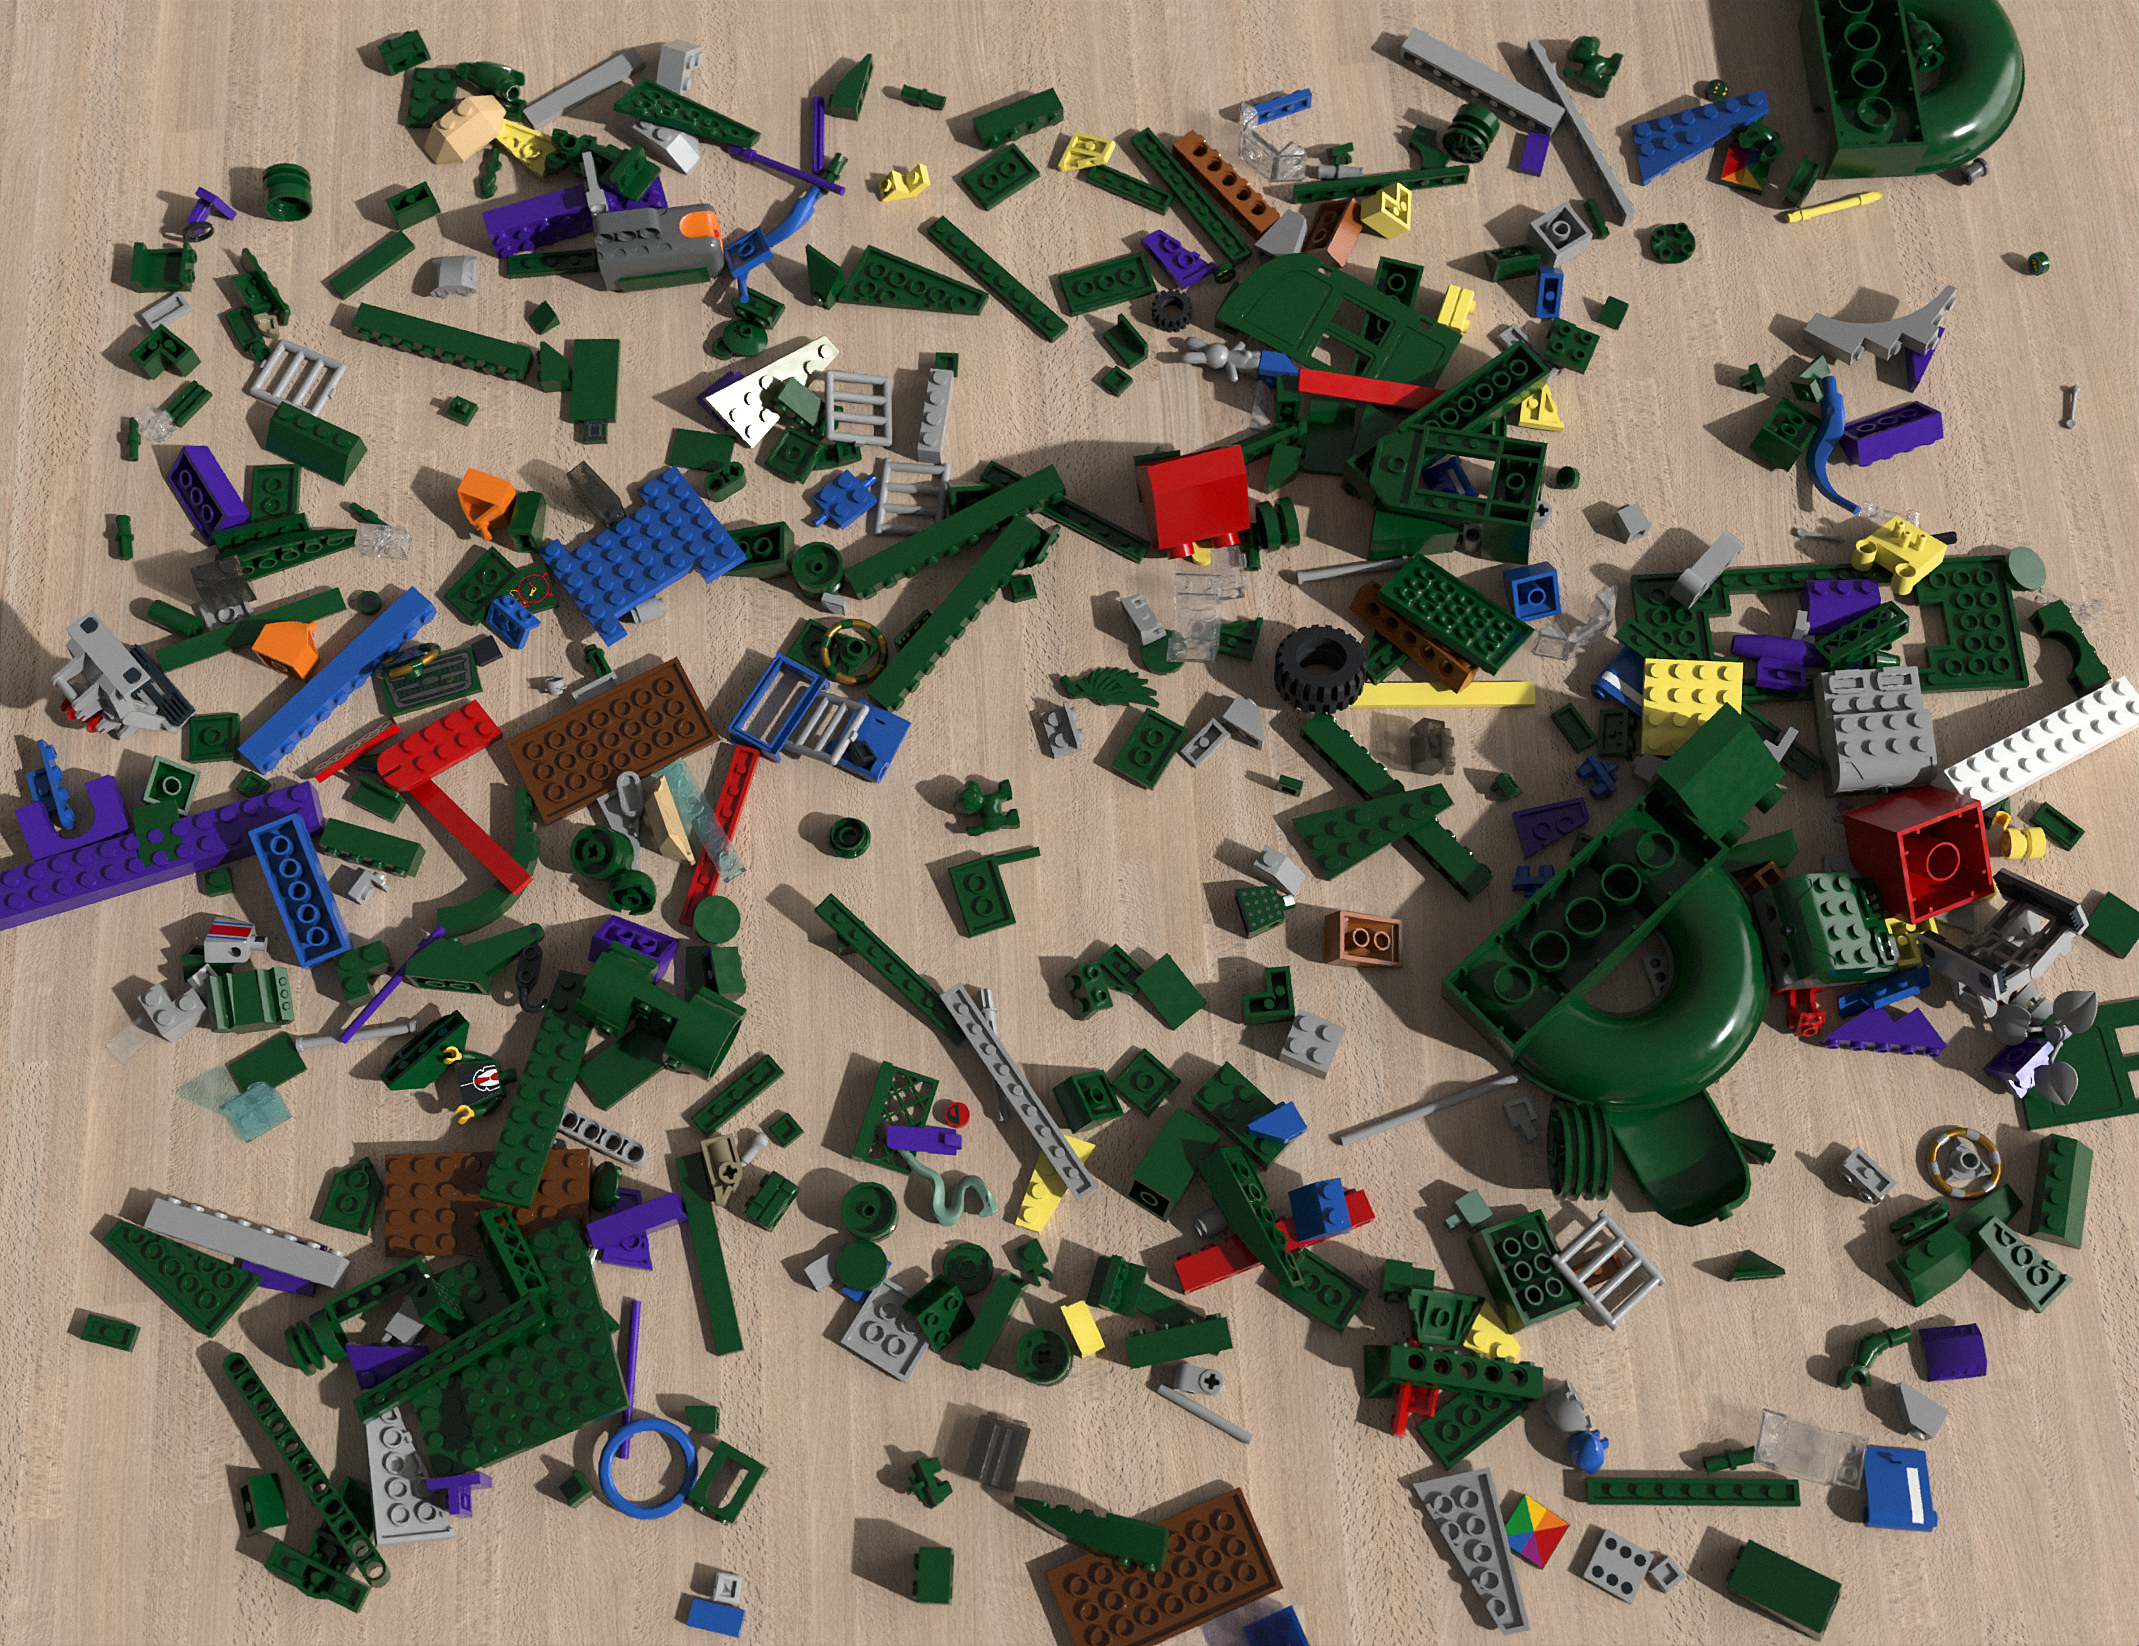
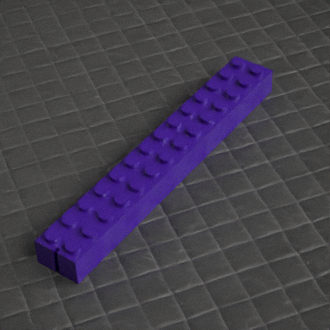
[0,781,326,931]

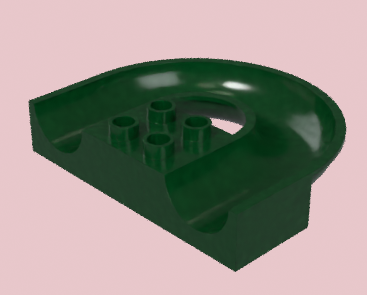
[1798,0,2025,180]
[1441,781,1771,1112]

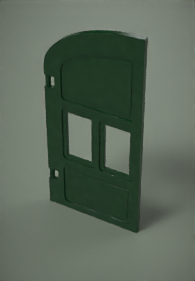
[1216,253,1463,420]
[2022,999,2139,1131]

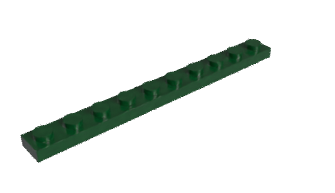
[1613,617,1823,781]

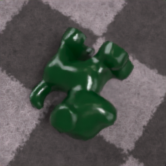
[1905,12,1944,74]
[1562,36,1624,98]
[1732,116,1784,164]
[953,779,1020,836]

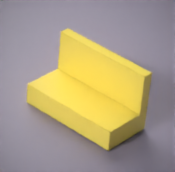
[1060,1299,1106,1359]

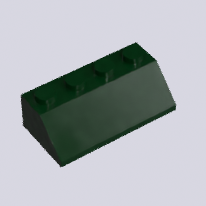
[265,401,368,486]
[2028,1133,2093,1250]

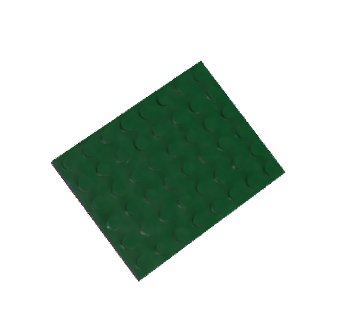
[433,1216,631,1469]

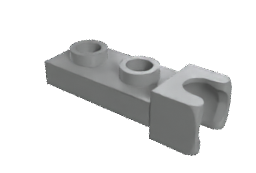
[580,151,609,217]

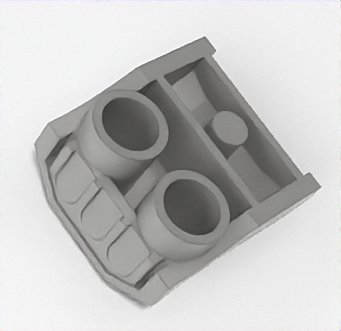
[430,255,479,299]

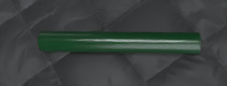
[995,847,1041,865]

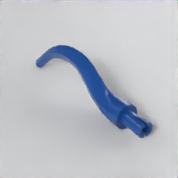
[737,185,822,303]
[1806,376,1860,515]

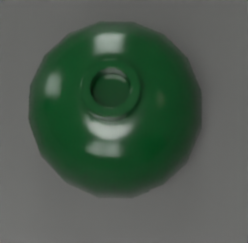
[607,869,657,916]

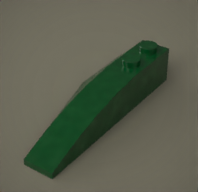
[1350,256,1424,377]
[214,529,364,588]
[1197,1146,1304,1289]
[1885,1183,2024,1308]
[1014,1496,1170,1574]

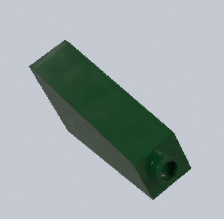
[1340,404,1399,499]
[1723,829,1799,879]
[956,1270,1030,1371]

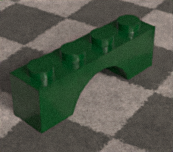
[2028,599,2112,698]

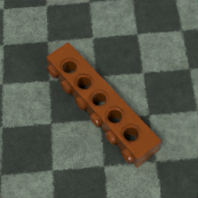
[1172,129,1280,241]
[1349,580,1480,694]

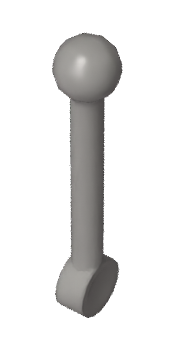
[2065,385,2080,429]
[1796,528,1846,544]

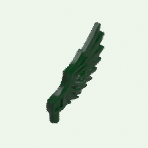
[1059,667,1159,708]

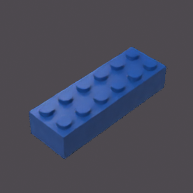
[248,813,354,969]

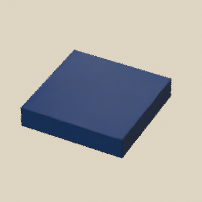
[723,226,774,279]

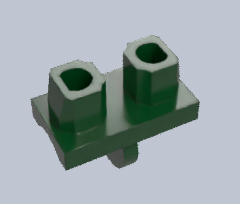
[906,1457,953,1509]

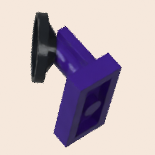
[182,186,237,242]

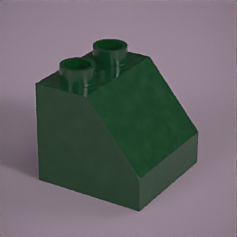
[1645,702,1786,848]

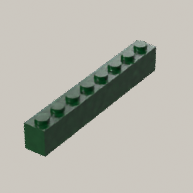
[351,302,534,382]

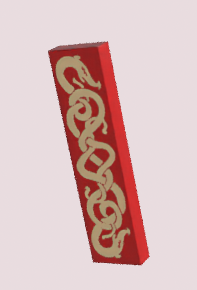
[310,717,401,783]

